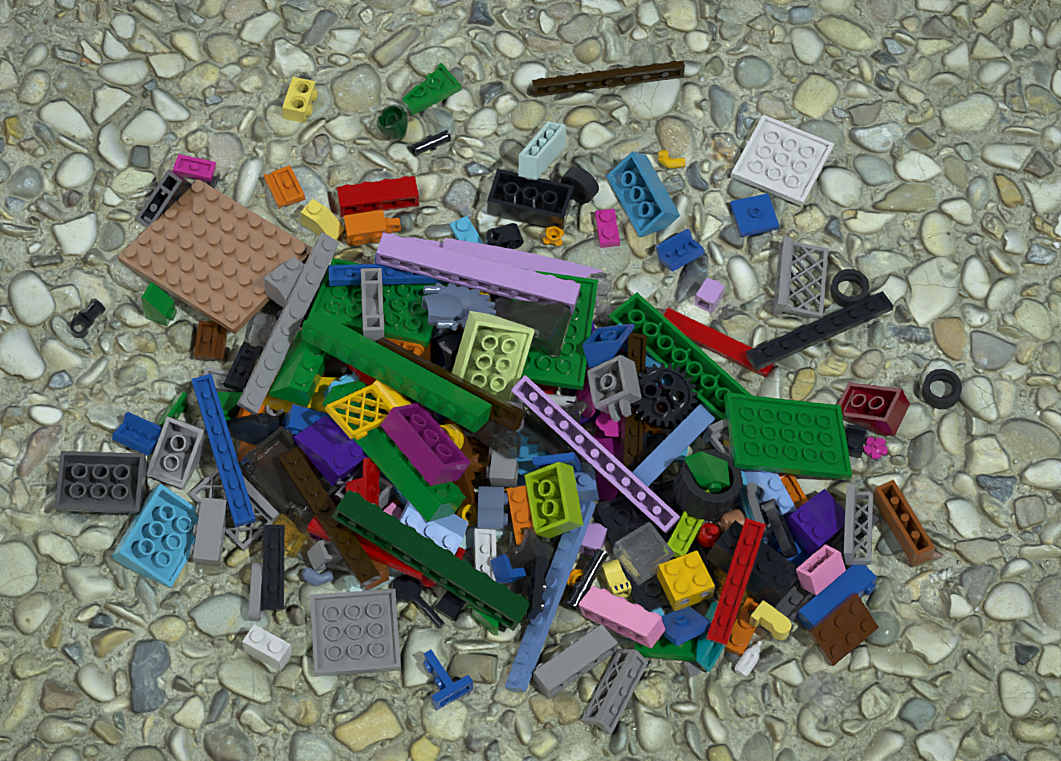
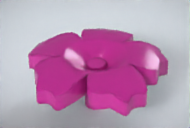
[863,436,888,460]

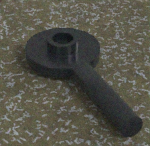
[393,574,445,629]

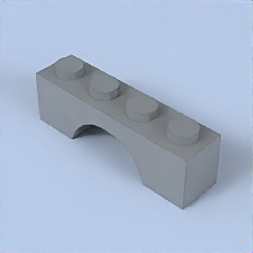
[361,268,384,343]
[486,401,526,487]

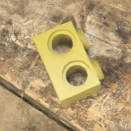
[282,77,318,123]

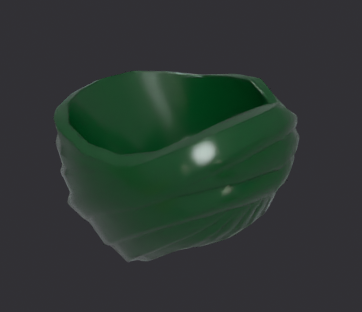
[377,104,408,141]

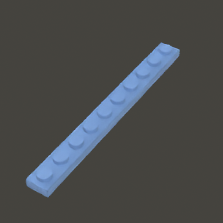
[504,500,596,692]

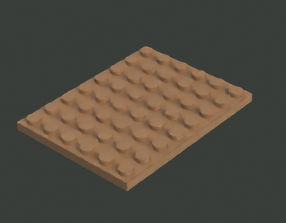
[118,179,313,334]

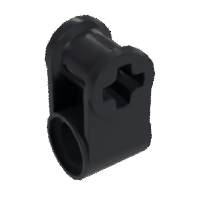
[484,223,524,249]

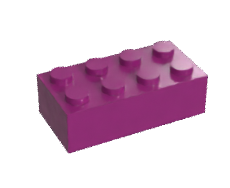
[381,403,471,486]

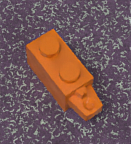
[344,210,401,246]

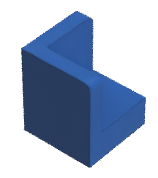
[490,554,526,584]

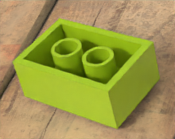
[525,462,584,538]

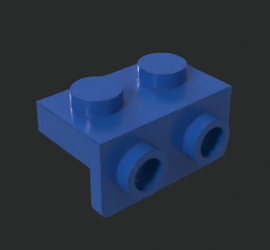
[656,229,705,272]
[112,412,162,456]

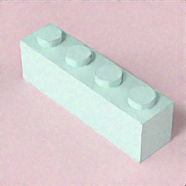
[518,121,566,180]

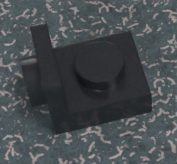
[845,424,867,458]

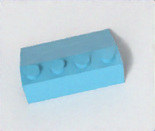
[111,484,199,588]

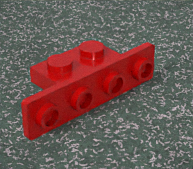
[346,458,380,506]

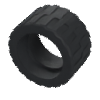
[673,449,743,520]

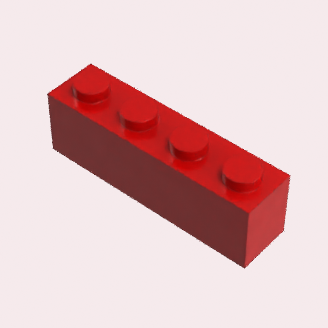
[337,176,419,217]

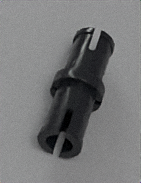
[411,130,451,156]

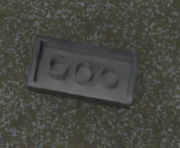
[487,169,574,231]
[706,520,798,608]

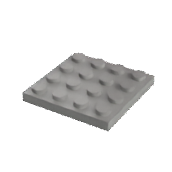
[310,589,401,677]

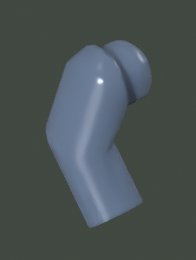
[302,567,334,586]

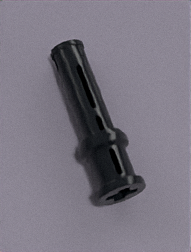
[564,548,609,612]

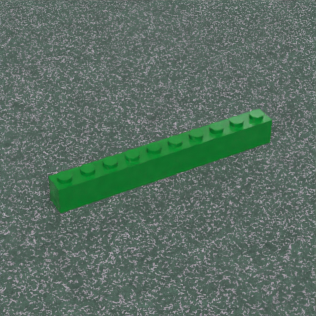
[300,311,492,433]

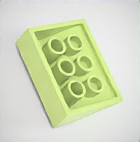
[452,311,535,402]

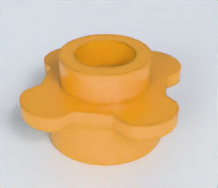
[543,226,565,247]

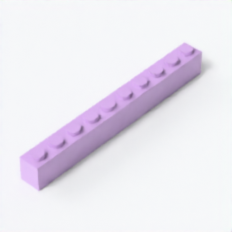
[376,233,581,315]
[511,375,681,534]

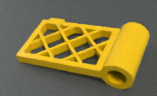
[325,380,412,440]

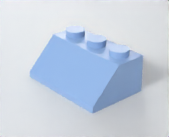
[736,469,797,521]
[399,501,469,555]

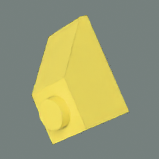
[301,199,345,240]

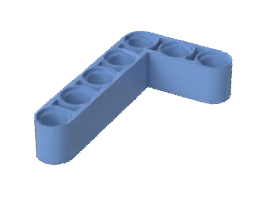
[632,404,715,487]

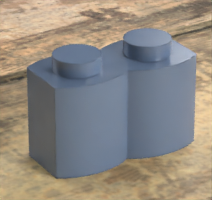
[478,486,508,531]

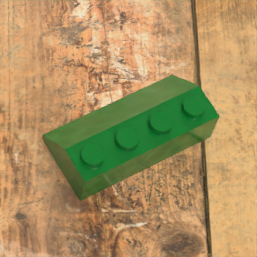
[268,330,332,407]

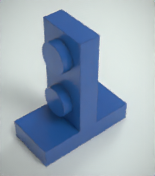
[423,649,473,711]

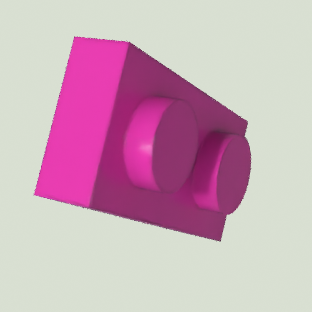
[173,154,217,182]
[595,209,620,248]

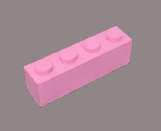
[578,586,666,649]

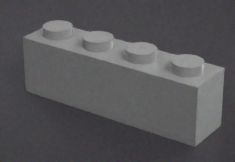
[533,624,618,699]

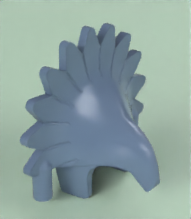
[421,283,496,338]

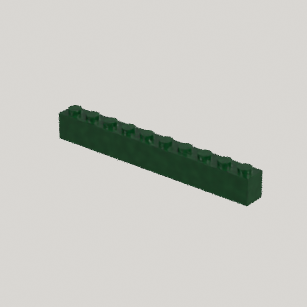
[332,489,531,631]

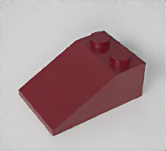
[838,382,910,436]

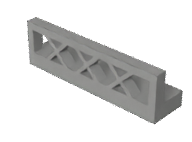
[844,483,873,565]
[581,649,648,734]

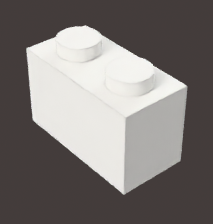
[242,624,292,672]

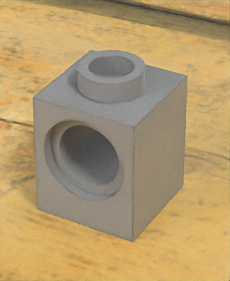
[307,539,342,571]

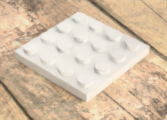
[731,115,834,207]

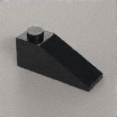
[135,170,192,228]
[226,413,279,449]

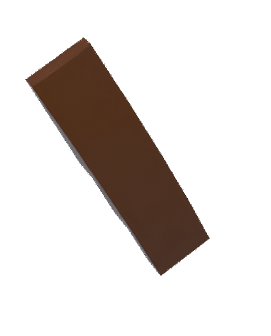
[441,419,478,506]

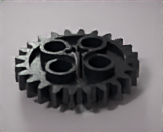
[631,362,698,429]

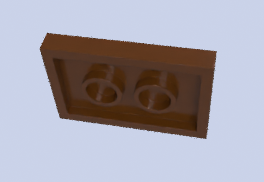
[807,593,879,666]

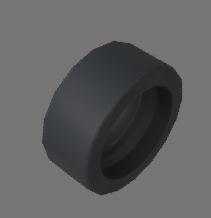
[560,166,599,204]
[830,269,869,308]
[922,369,962,409]

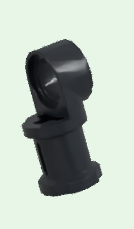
[70,298,106,338]

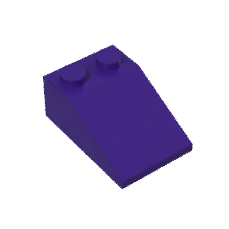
[293,416,369,486]
[786,489,845,556]

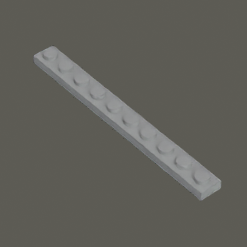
[237,232,340,415]

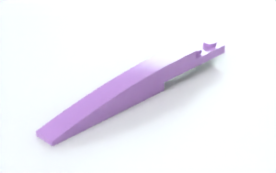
[406,237,603,289]

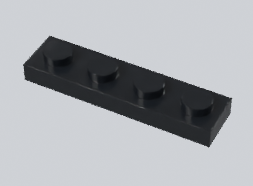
[262,525,285,610]

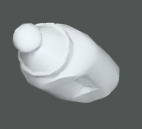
[734,641,762,677]

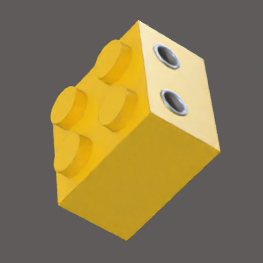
[657,551,715,612]

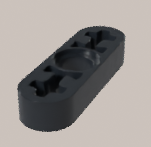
[763,498,798,559]

